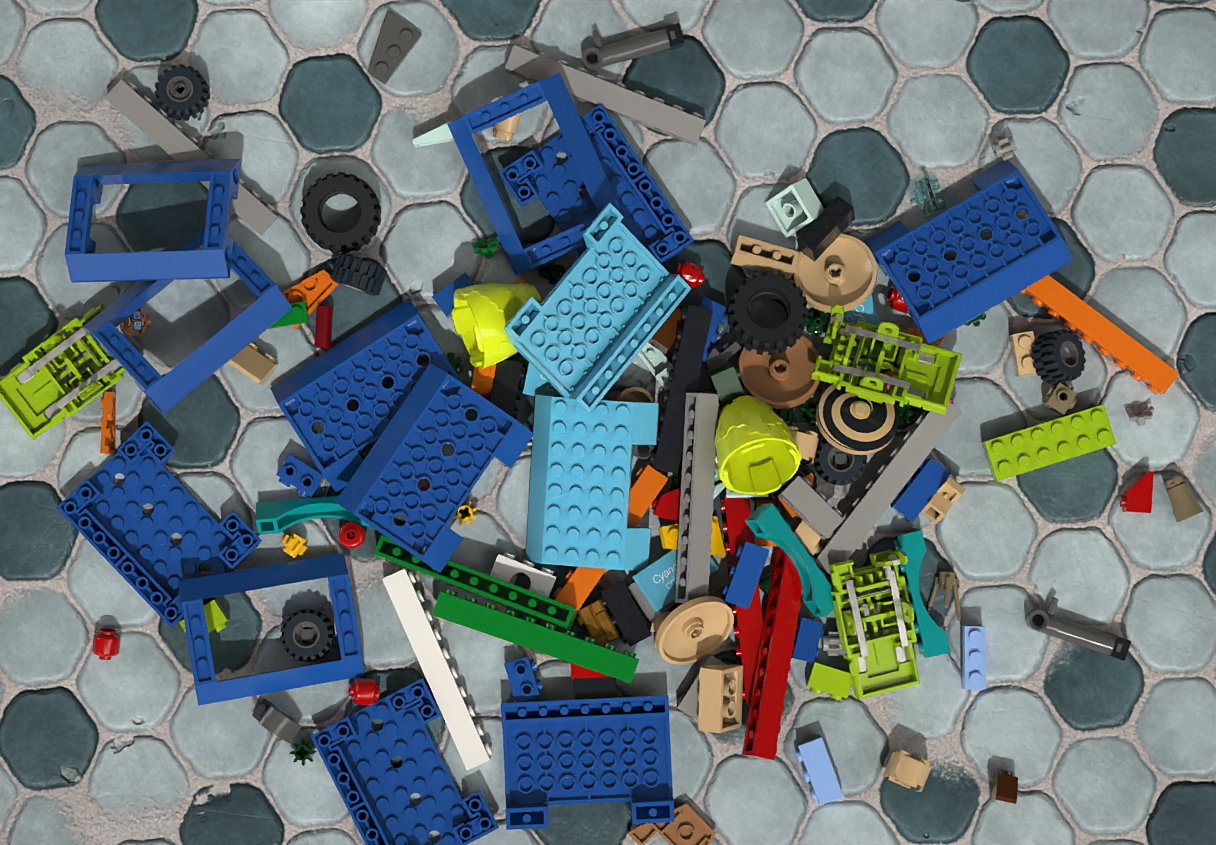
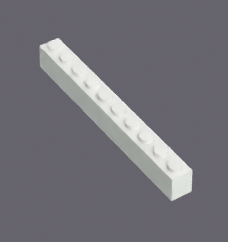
[382,569,492,770]

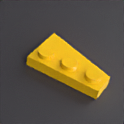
[658,516,726,557]

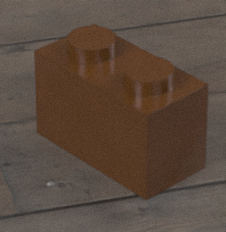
[648,307,685,354]

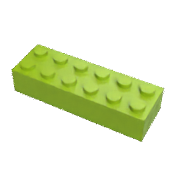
[982,404,1117,482]

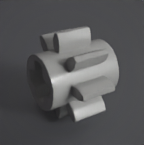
[991,133,1017,161]
[822,631,844,656]

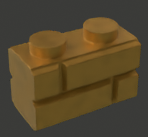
[576,600,619,646]

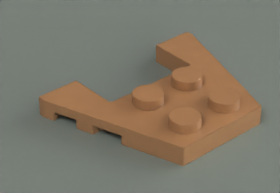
[628,803,716,845]

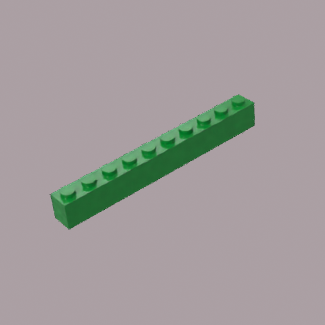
[374,535,577,631]
[432,588,639,683]

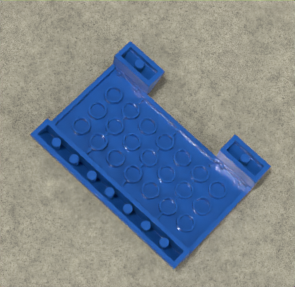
[501,695,674,830]

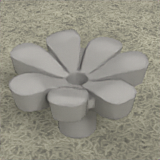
[1126,404,1154,426]

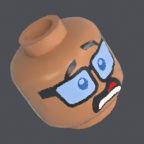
[120,308,151,336]

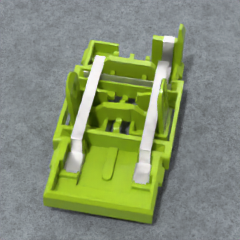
[0,304,136,440]
[811,304,962,415]
[829,550,920,700]

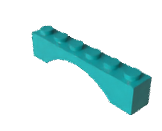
[255,496,370,535]
[745,504,836,617]
[893,530,951,658]

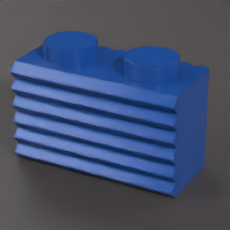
[791,616,824,663]

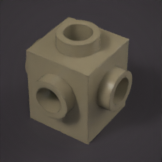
[1044,382,1077,416]

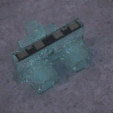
[910,176,946,218]

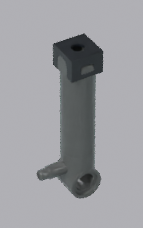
[582,23,684,71]
[1025,597,1131,661]

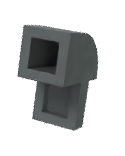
[707,341,741,372]
[252,699,302,743]

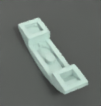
[638,343,675,391]

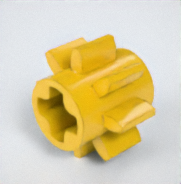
[453,501,478,526]
[281,532,308,558]

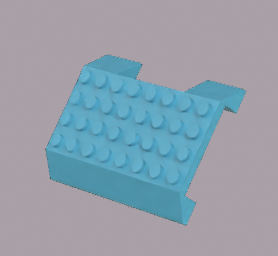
[504,203,692,413]
[525,395,659,570]

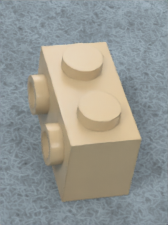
[1009,331,1038,377]

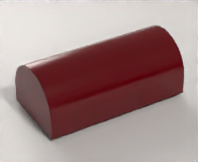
[314,306,334,349]

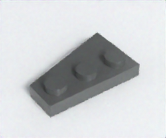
[368,11,421,85]

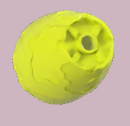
[451,282,542,369]
[715,395,802,495]

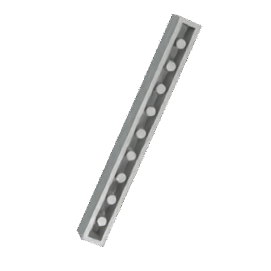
[505,44,706,146]
[105,80,278,236]
[675,393,719,604]
[813,402,962,575]

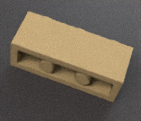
[731,235,799,280]

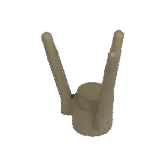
[926,572,962,621]

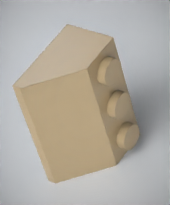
[228,343,278,386]
[697,665,743,733]

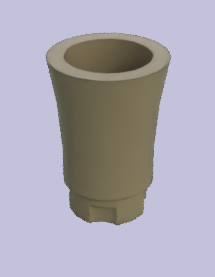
[1164,475,1204,523]

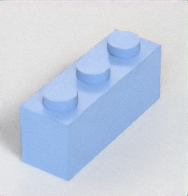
[961,626,986,689]
[795,736,844,805]

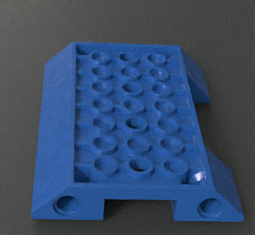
[498,103,694,265]
[864,160,1072,344]
[270,298,465,492]
[335,363,534,573]
[56,421,262,628]
[311,678,499,845]

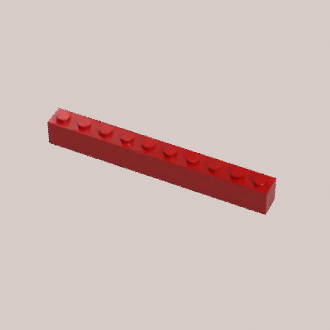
[720,495,763,704]
[742,549,802,760]

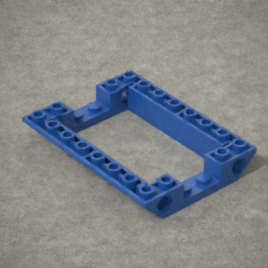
[447,73,628,275]
[65,159,241,283]
[83,229,292,414]
[178,553,364,706]

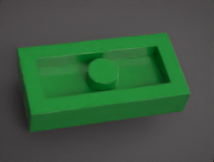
[268,301,309,329]

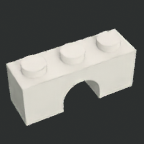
[490,552,557,598]

